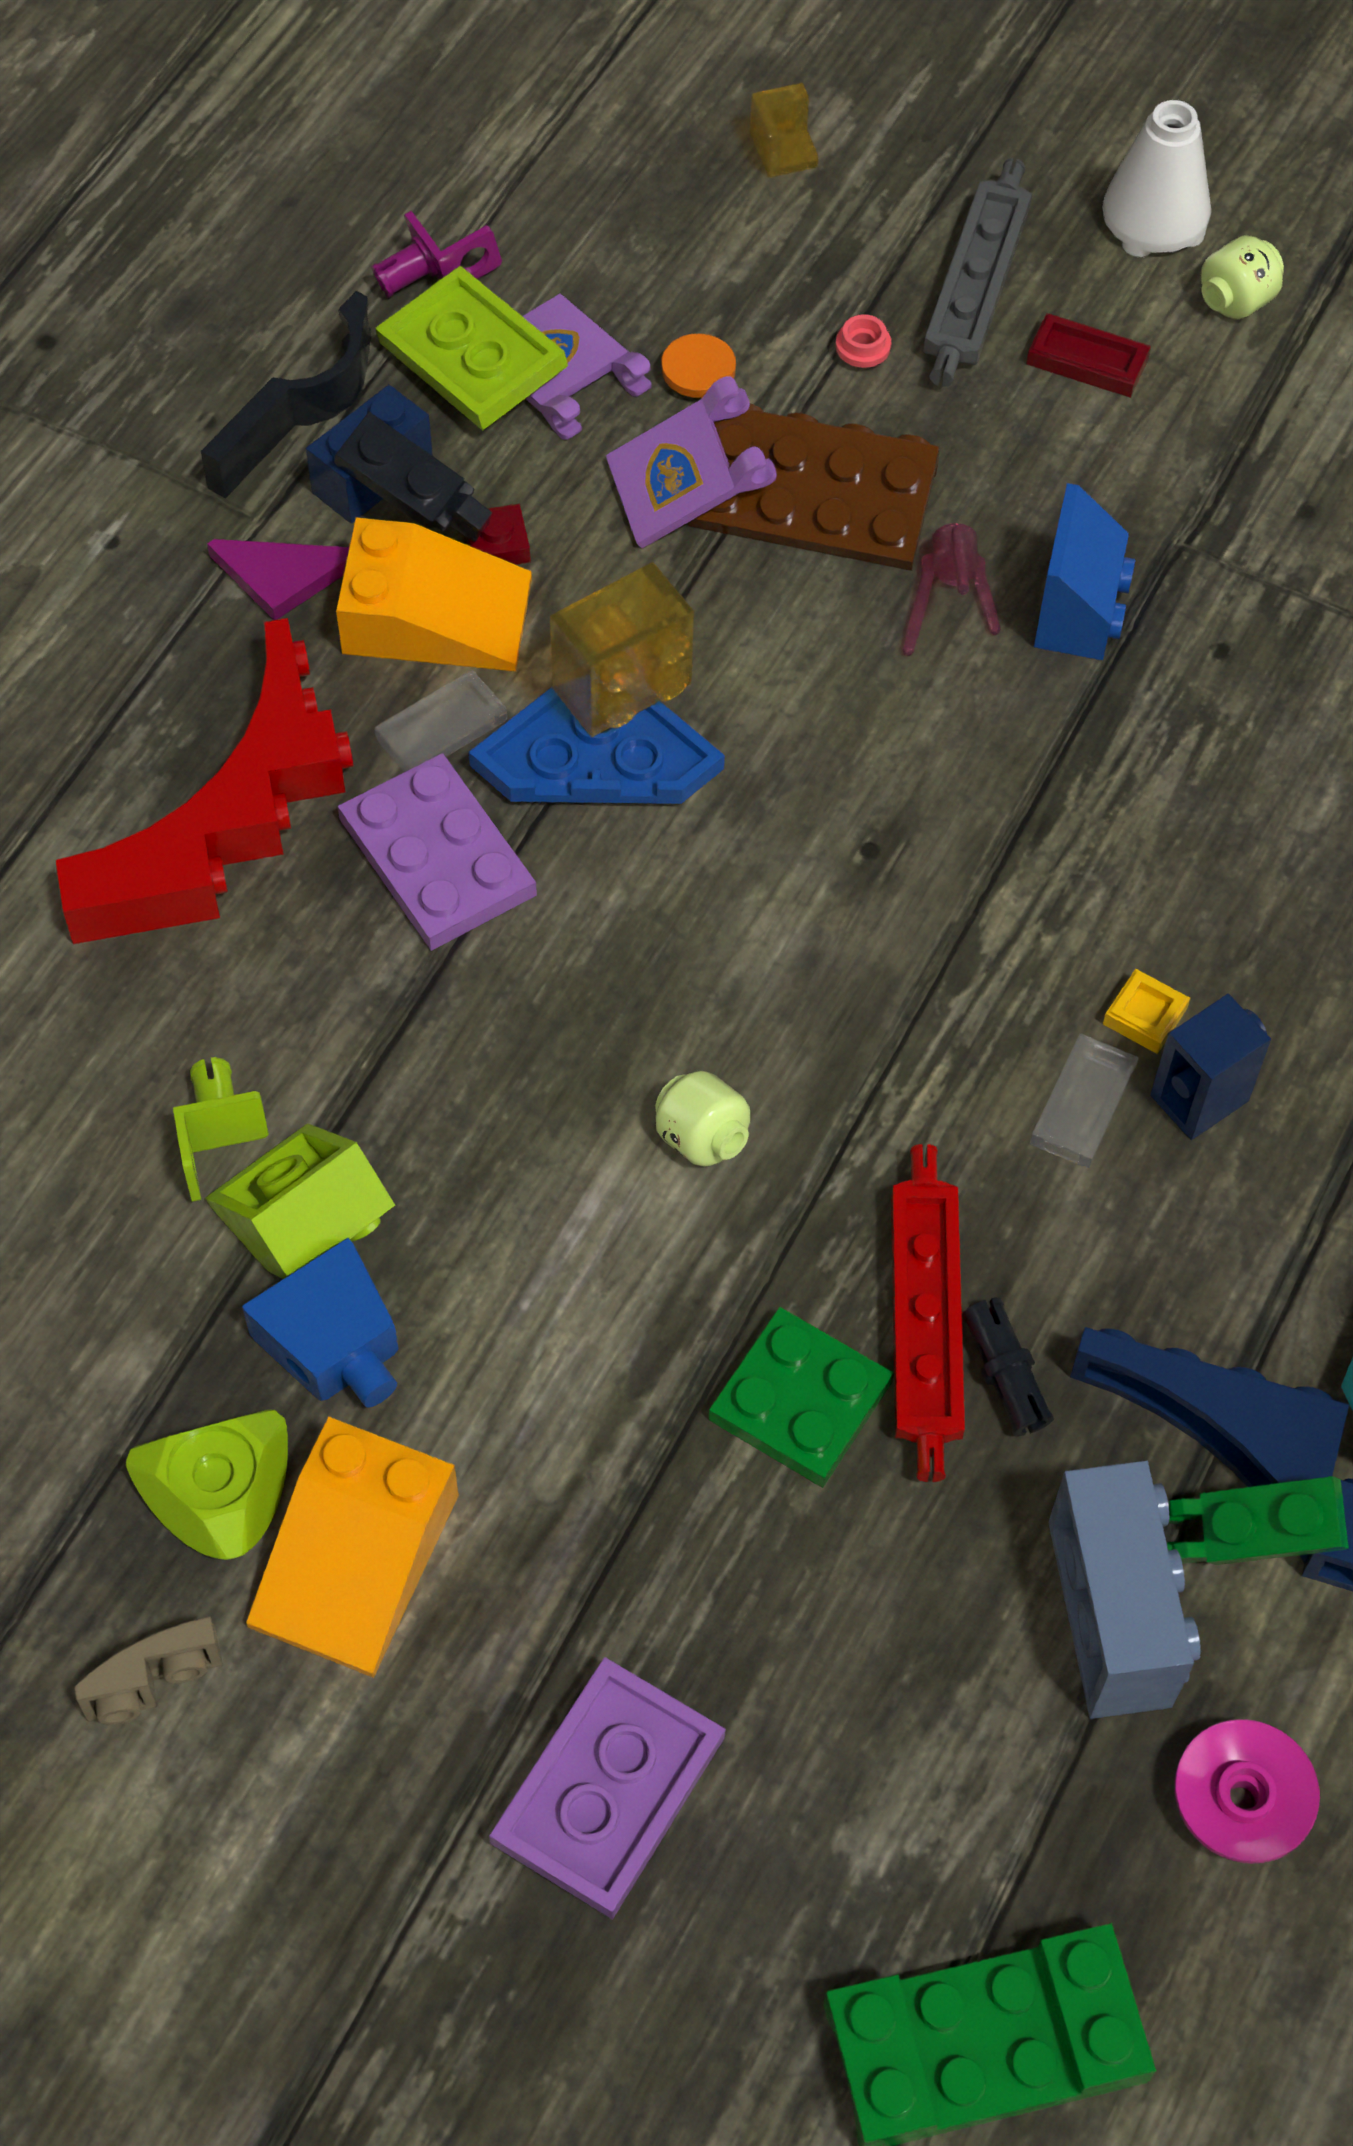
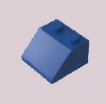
[1034,483,1136,660]

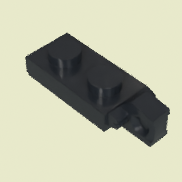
[334,412,492,543]

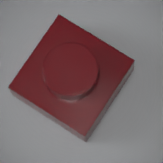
[467,503,531,565]

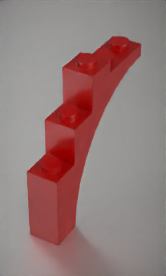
[55,618,353,944]

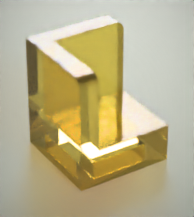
[750,83,819,178]

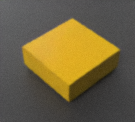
[1103,969,1190,1054]

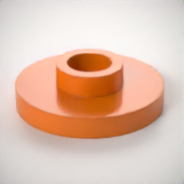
[662,334,736,398]

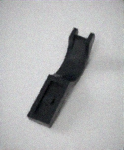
[201,291,372,499]

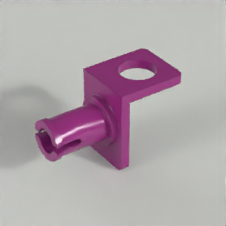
[371,211,502,298]

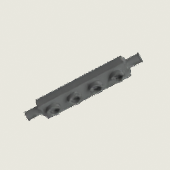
[923,158,1032,387]

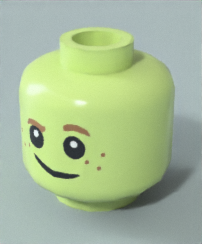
[1201,235,1284,319]
[655,1071,750,1167]

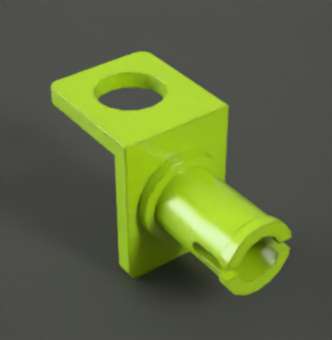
[173,1057,269,1202]

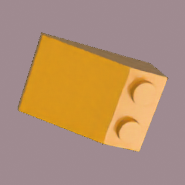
[336,518,532,672]
[246,1416,459,1678]

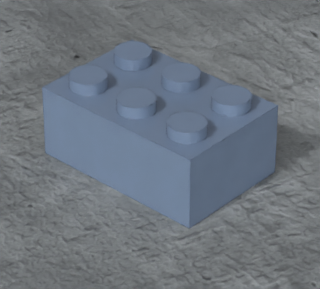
[1048,1461,1200,1719]

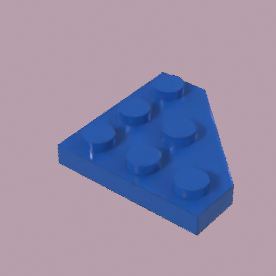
[469,650,725,804]

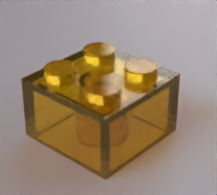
[550,562,694,738]

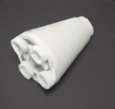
[1102,100,1211,257]

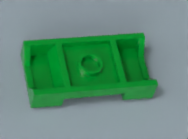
[823,1923,1156,2146]

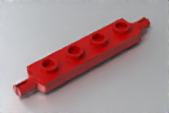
[891,1144,965,1482]

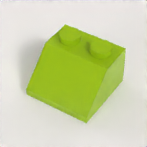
[205,1123,395,1279]

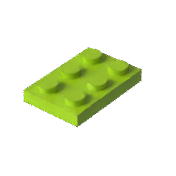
[375,266,568,431]

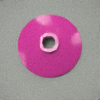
[1175,1719,1320,1864]

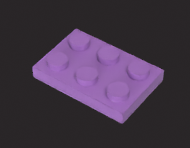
[338,753,537,951]
[489,1657,726,1920]

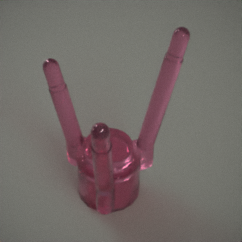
[903,523,1001,656]

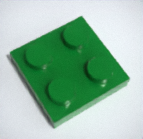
[709,1307,894,1488]

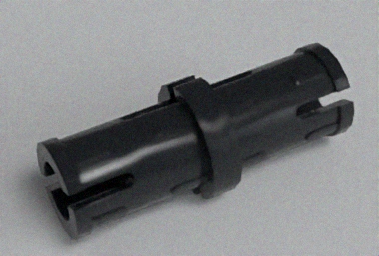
[962,1297,1054,1436]

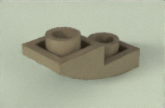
[75,1617,223,1725]

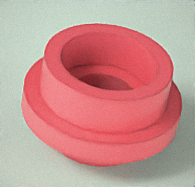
[836,315,891,368]

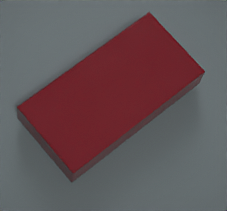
[1026,313,1151,398]

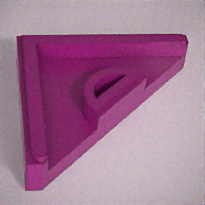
[207,539,349,620]

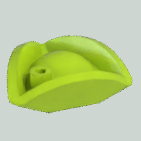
[125,1409,288,1560]

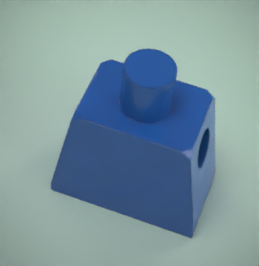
[242,1238,399,1408]

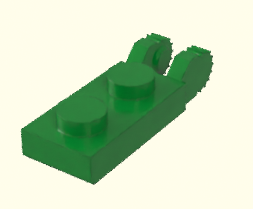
[1167,1476,1349,1565]

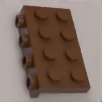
[688,403,940,571]

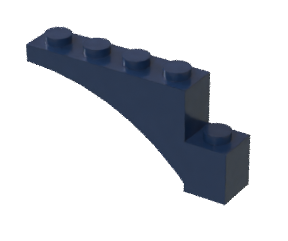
[1070,1327,1353,1591]

